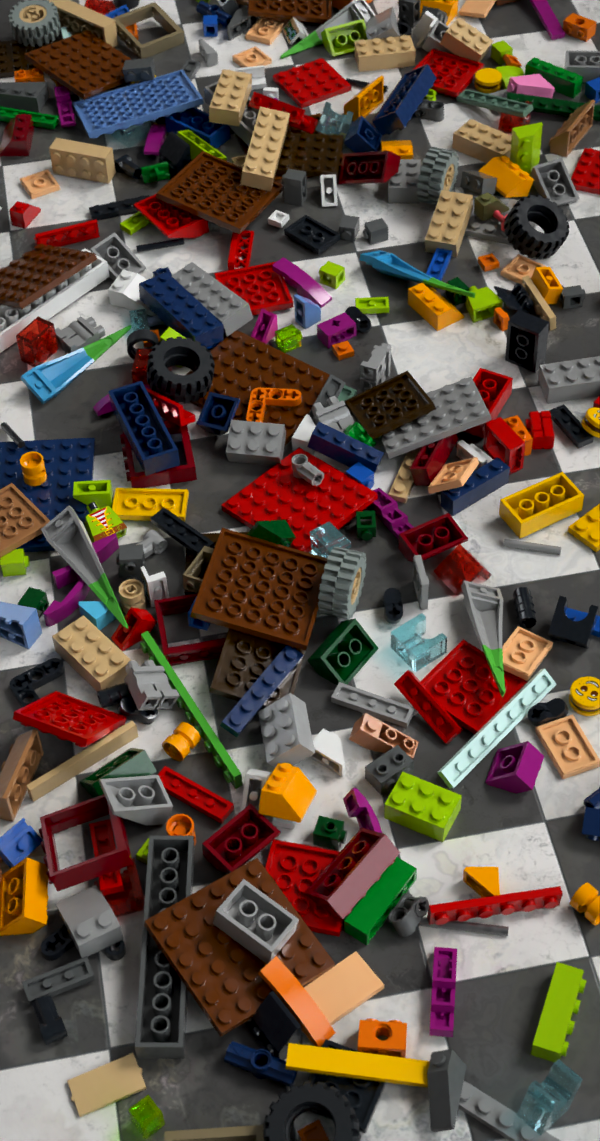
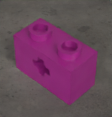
[317,312,356,349]

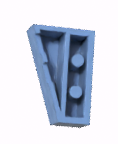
[0,601,42,649]

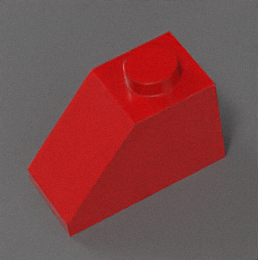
[9,201,41,229]
[111,607,157,651]

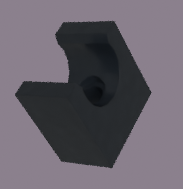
[548,596,599,649]

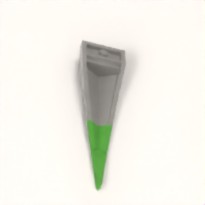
[280,0,376,59]
[41,506,128,628]
[461,580,506,697]

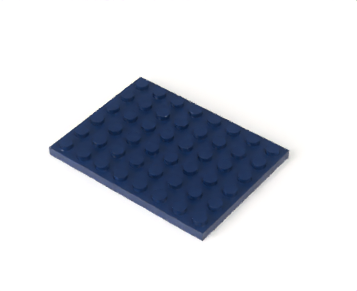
[0,437,95,552]

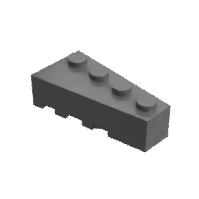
[0,82,49,113]

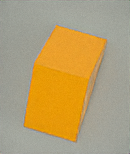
[463,867,500,898]

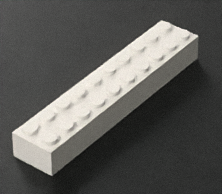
[0,249,110,353]

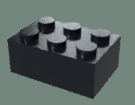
[505,310,549,373]

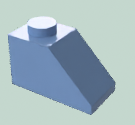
[294,294,321,329]

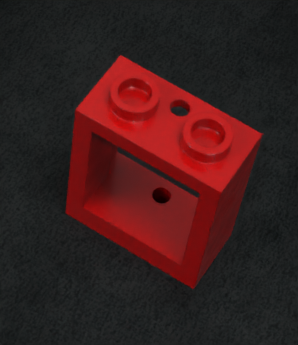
[483,417,525,475]

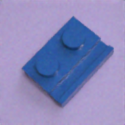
[0,818,43,869]

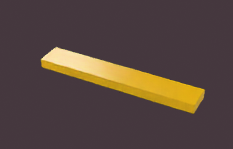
[285,1043,430,1088]

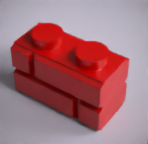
[525,411,555,450]

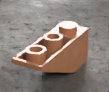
[349,713,419,759]

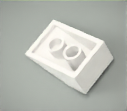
[108,270,156,316]

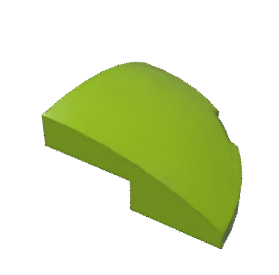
[496,66,524,89]

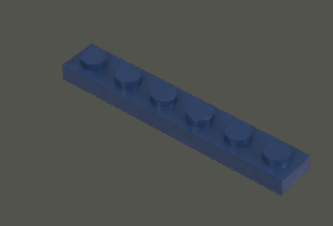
[220,645,304,737]

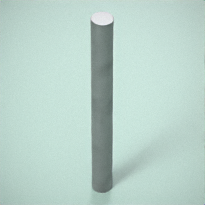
[418,917,509,936]

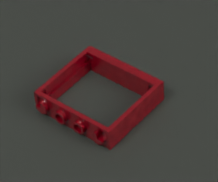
[120,420,197,488]
[154,593,226,666]
[39,794,133,892]

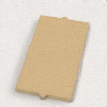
[67,1053,147,1117]

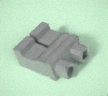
[53,317,106,354]
[360,343,391,391]
[312,396,355,433]
[124,660,180,710]

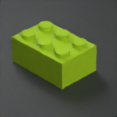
[384,772,462,842]

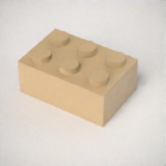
[440,17,493,62]

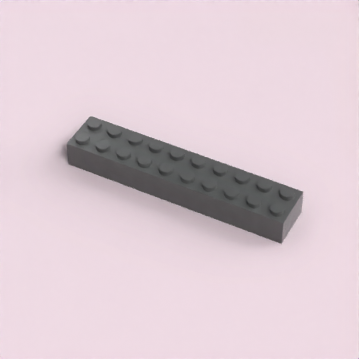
[135,836,195,1059]

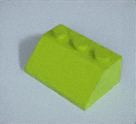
[320,19,368,57]
[510,122,543,175]

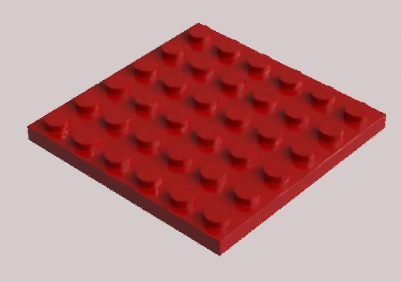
[221,447,378,553]

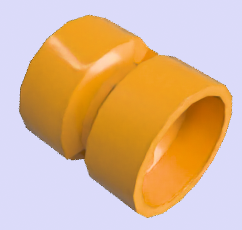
[20,451,47,486]
[162,722,201,762]
[570,882,600,926]

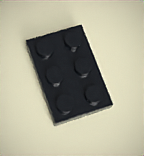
[284,215,341,255]

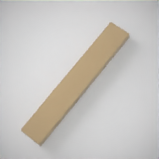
[26,720,139,802]

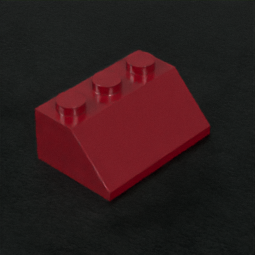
[0,114,34,156]
[398,513,468,562]
[202,804,281,874]

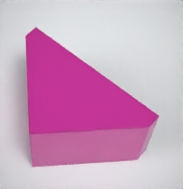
[251,309,278,344]

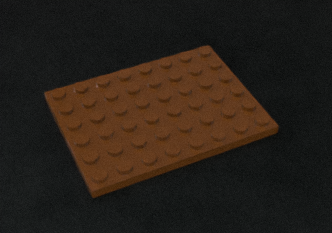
[186,330,330,447]

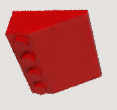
[133,194,209,238]

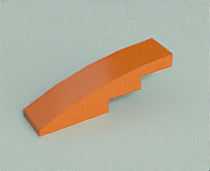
[258,956,336,1047]

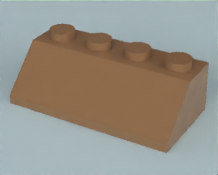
[549,100,595,158]
[0,729,44,822]

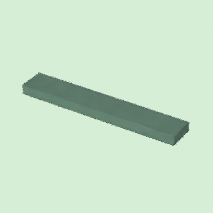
[456,89,534,118]

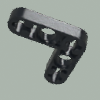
[9,658,64,707]
[41,924,126,961]

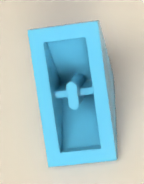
[78,601,118,630]

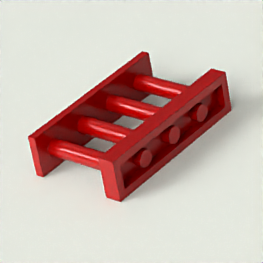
[248,92,318,134]

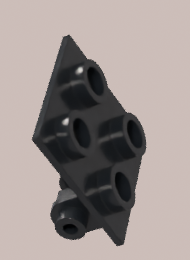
[494,283,534,314]

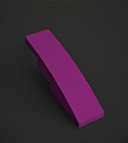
[144,123,166,155]
[272,257,332,308]
[370,488,414,539]
[52,533,119,589]
[429,947,457,1037]

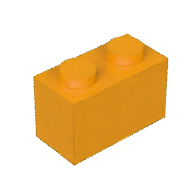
[531,267,563,304]

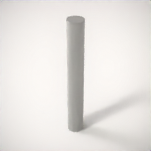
[504,539,561,554]

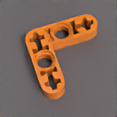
[246,387,302,422]

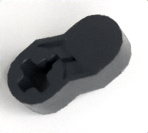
[345,306,372,333]
[383,588,403,624]
[117,697,158,724]
[527,698,568,727]

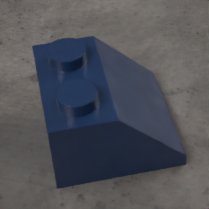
[344,115,382,153]
[196,392,240,436]

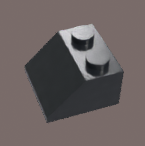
[159,132,191,176]
[251,991,303,1060]

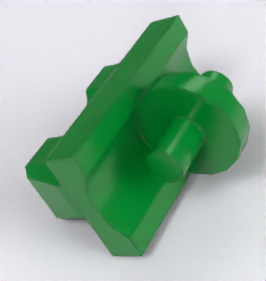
[141,162,171,184]
[344,422,376,447]

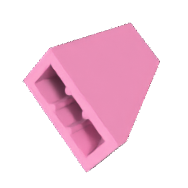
[507,74,555,98]

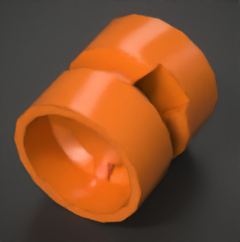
[166,814,196,847]

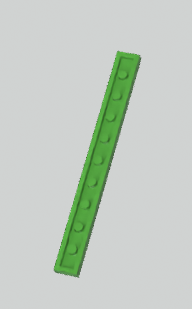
[140,631,243,789]

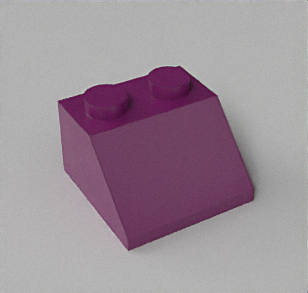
[485,741,544,794]

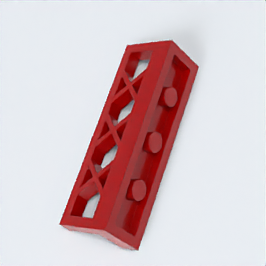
[34,219,100,247]
[228,231,254,271]
[145,387,196,427]

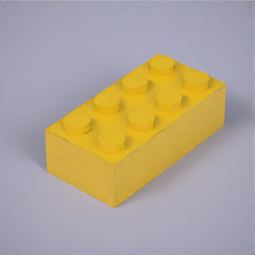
[499,472,584,539]

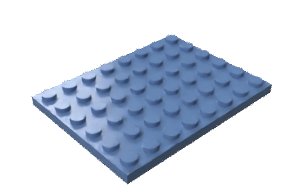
[72,69,204,138]

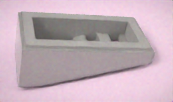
[199,39,218,66]

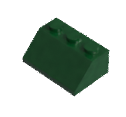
[307,618,379,685]
[80,748,157,798]

